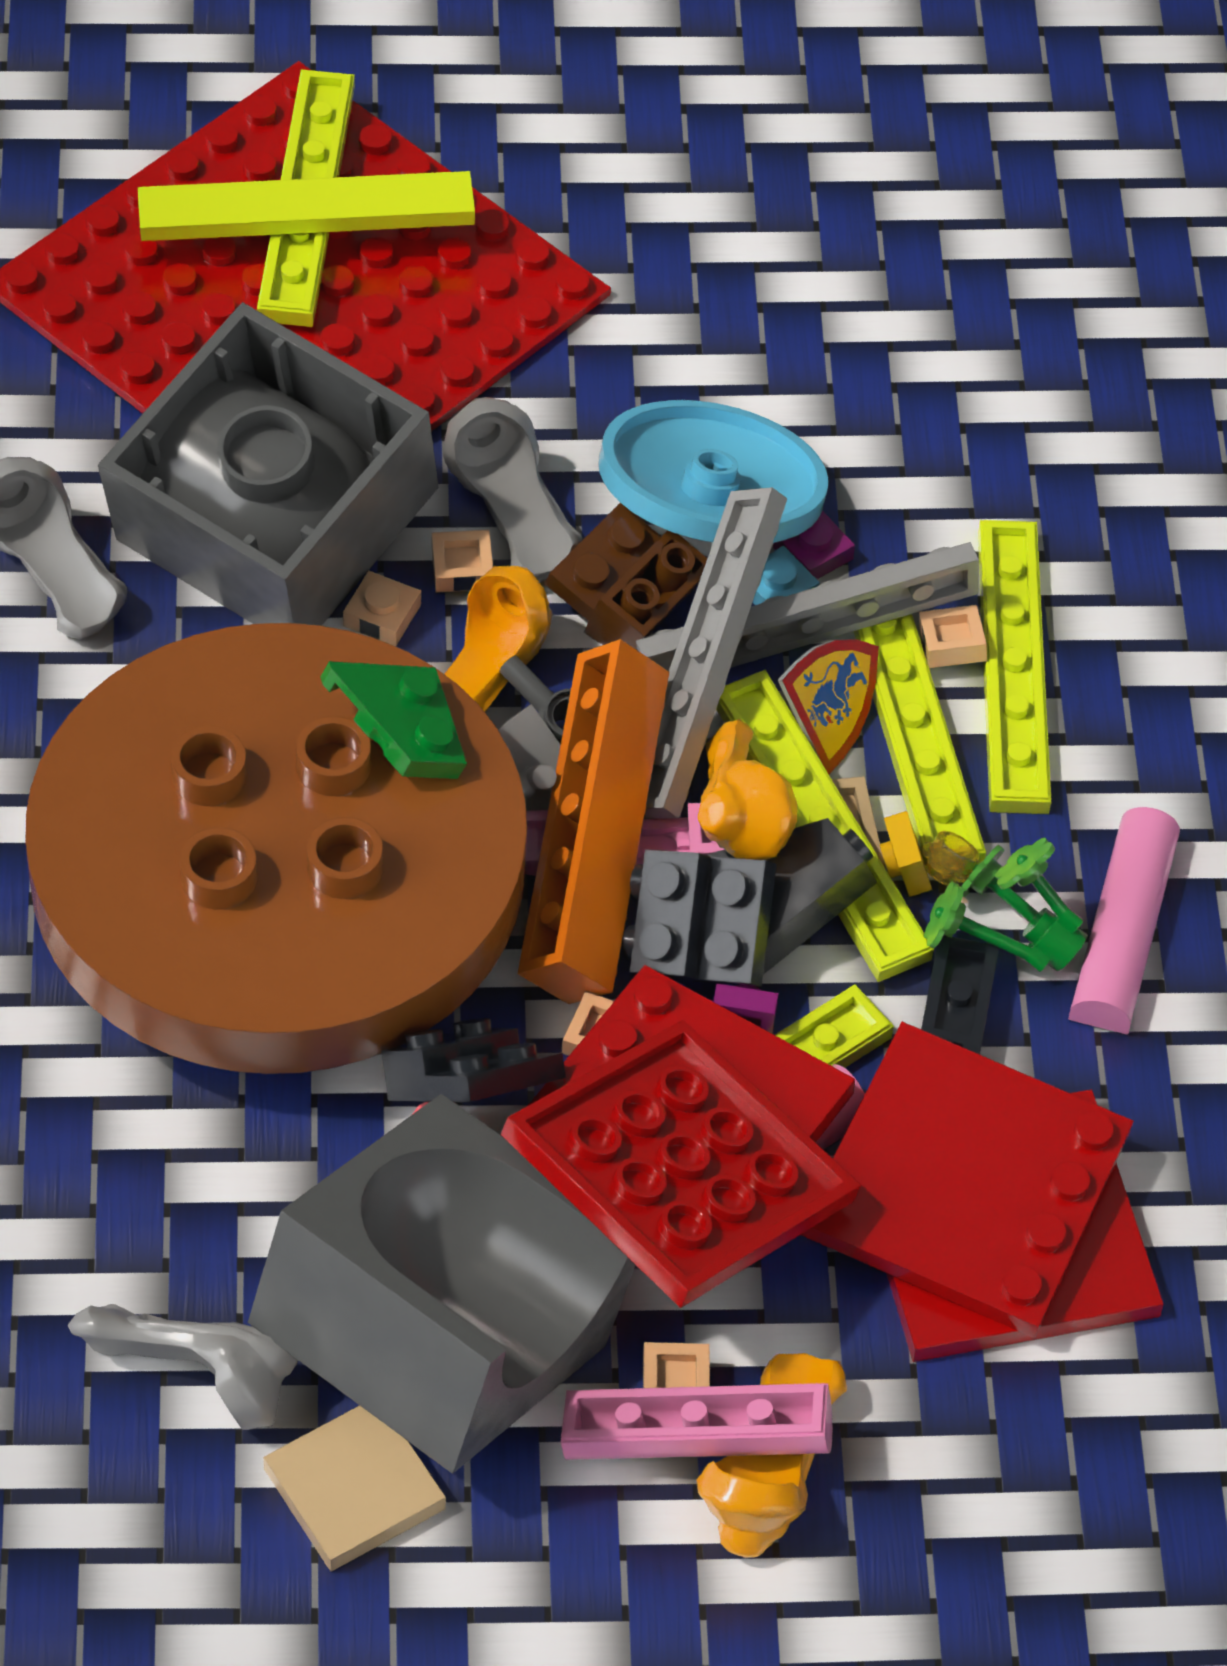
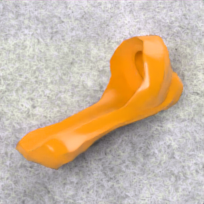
[444,566,553,713]
[697,719,797,860]
[696,1353,847,1558]

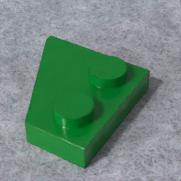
[320,661,467,779]

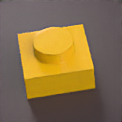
[880,811,933,897]

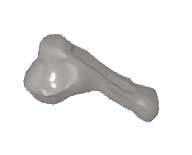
[442,397,583,582]
[0,457,127,639]
[68,1304,299,1430]

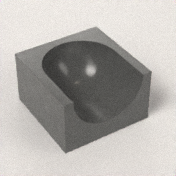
[98,302,439,626]
[248,1094,635,1474]

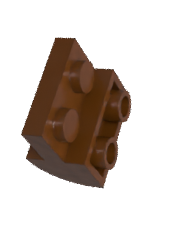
[545,503,707,648]

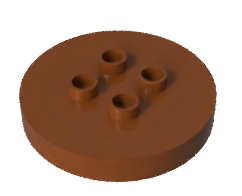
[25,623,527,1074]

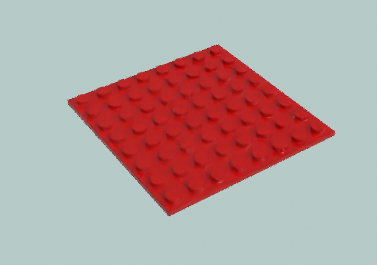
[0,61,611,432]

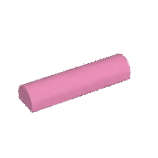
[1068,807,1180,1035]
[560,1383,833,1460]

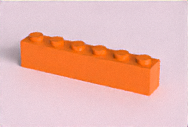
[517,639,670,1004]

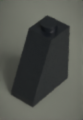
[707,818,877,975]

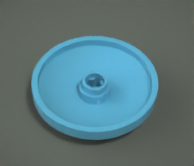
[598,400,828,543]

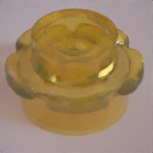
[922,831,980,885]

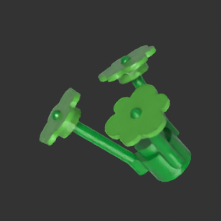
[924,838,1088,972]

